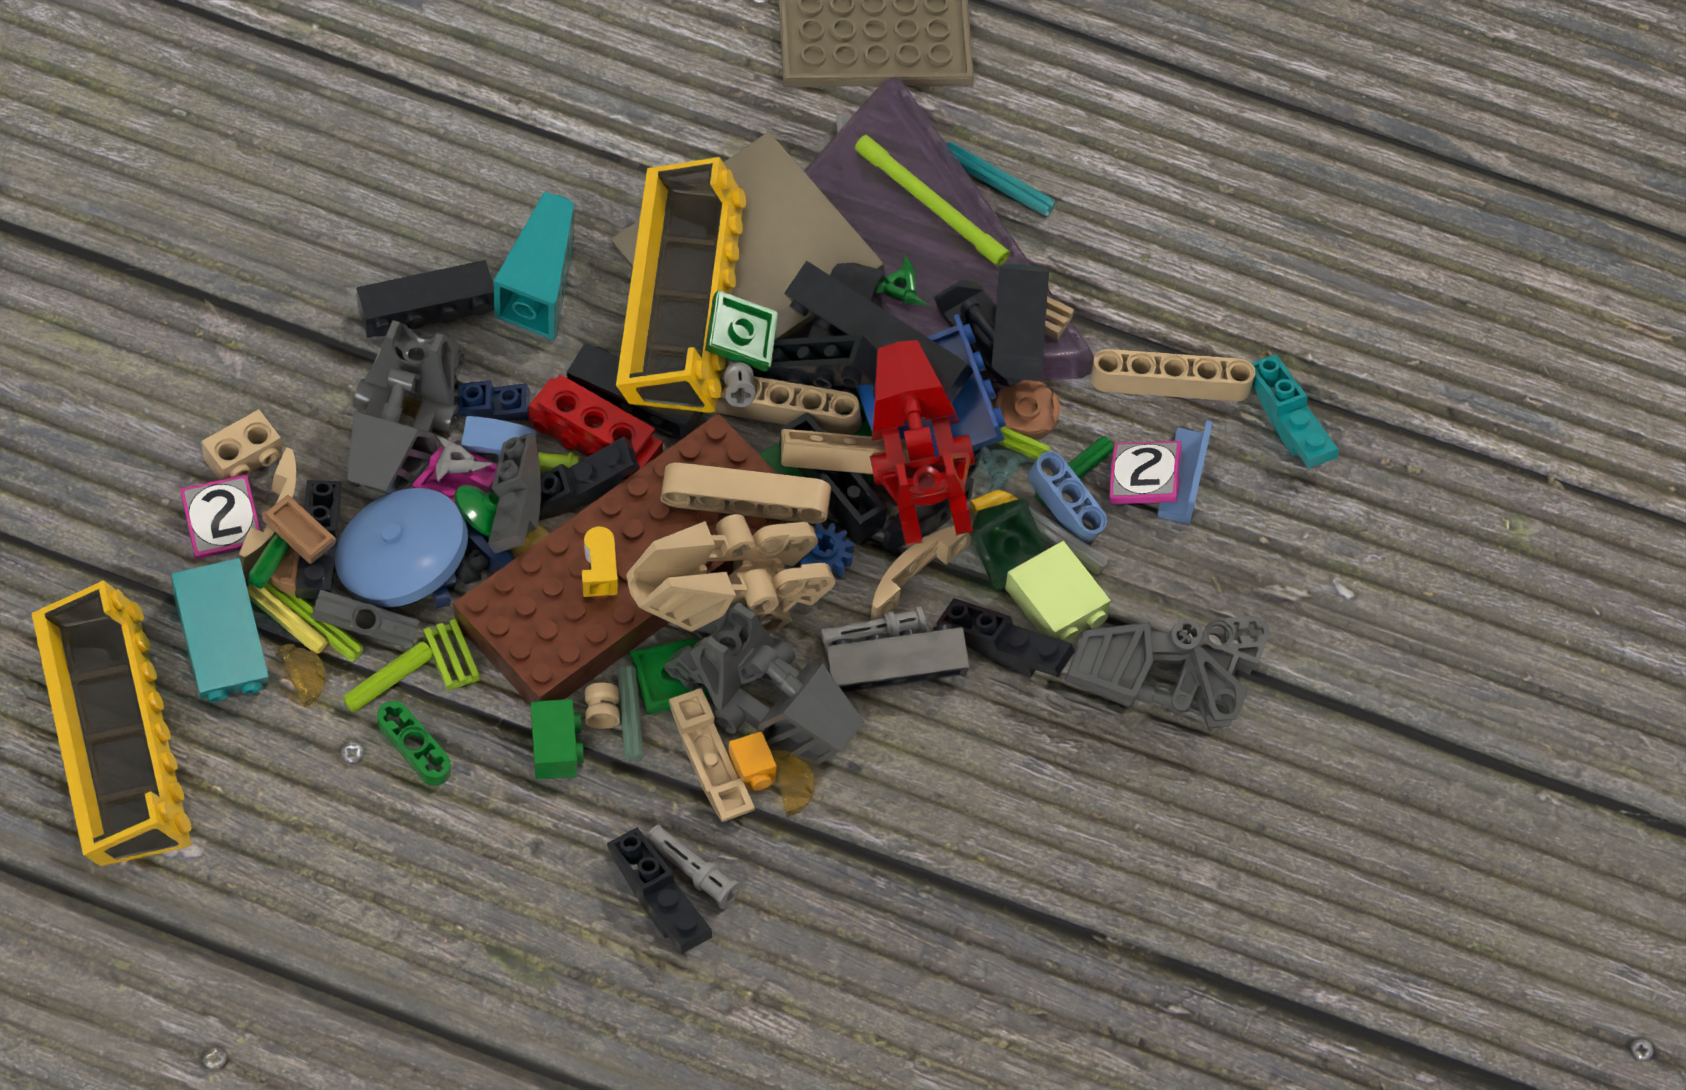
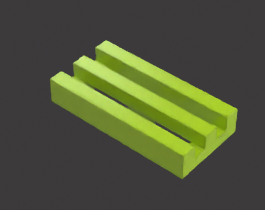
[423,618,480,691]

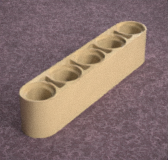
[1090,349,1255,401]
[714,371,862,435]
[660,463,831,524]

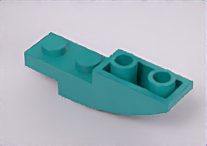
[1251,354,1338,469]

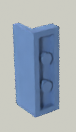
[1157,420,1213,524]

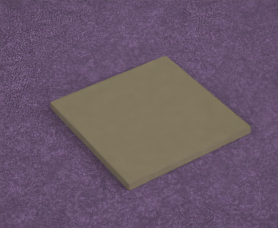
[778,0,974,87]
[611,131,885,371]

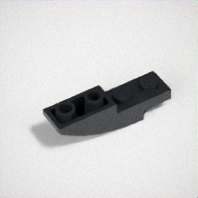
[538,436,640,521]
[882,449,981,550]
[296,480,341,599]
[936,598,1075,677]
[607,827,713,954]

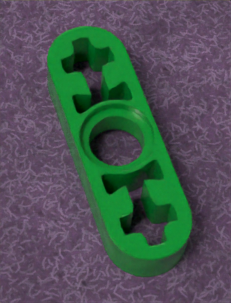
[377,701,451,786]

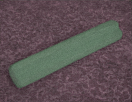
[617,665,644,762]

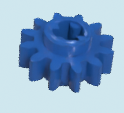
[798,523,854,576]

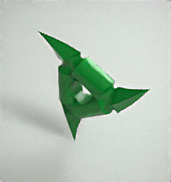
[876,255,930,306]

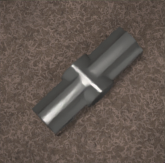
[311,589,420,649]

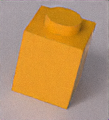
[728,731,777,791]

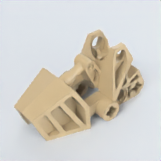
[626,514,835,634]

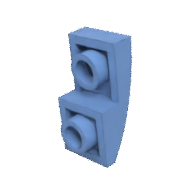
[461,416,537,460]

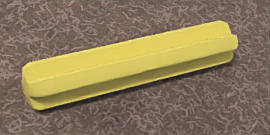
[247,584,328,654]

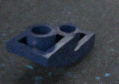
[458,380,530,420]
[464,519,515,575]

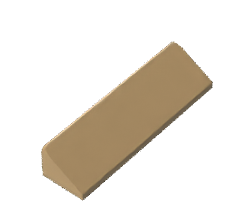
[781,429,910,474]

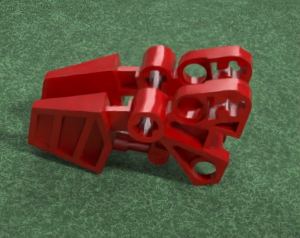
[869,340,975,546]

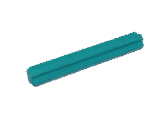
[941,142,1055,216]

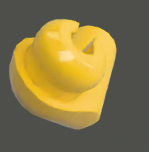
[969,490,1021,517]

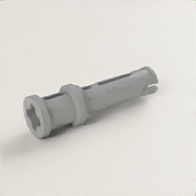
[723,359,756,407]
[821,606,927,650]
[646,825,741,909]

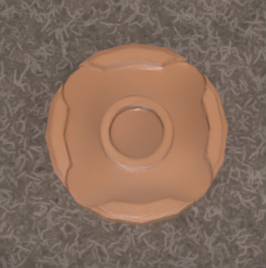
[994,380,1061,440]

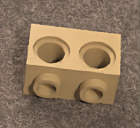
[201,410,283,480]

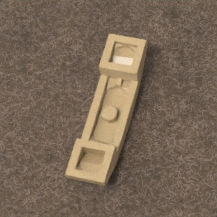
[238,447,296,573]
[870,526,971,620]
[669,688,755,822]

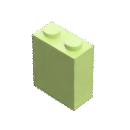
[1005,541,1111,643]

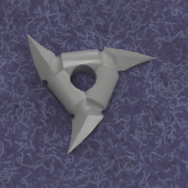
[436,435,494,482]

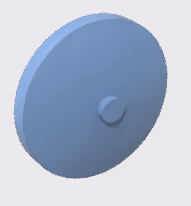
[335,488,468,607]

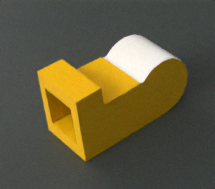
[582,526,618,597]

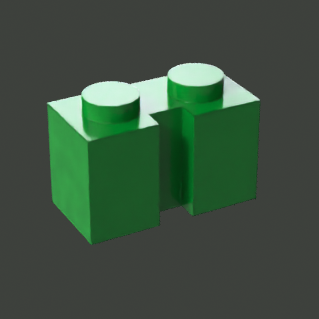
[531,699,584,780]

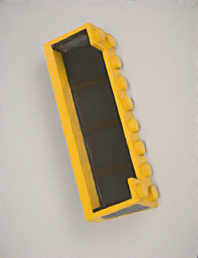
[616,157,746,413]
[31,580,192,866]

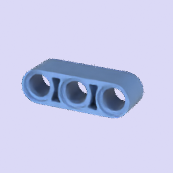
[1028,452,1107,544]

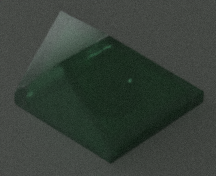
[969,499,1047,592]

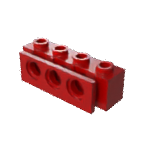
[529,374,663,481]

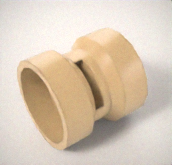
[585,683,620,730]

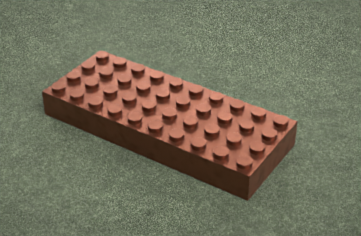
[453,413,798,705]

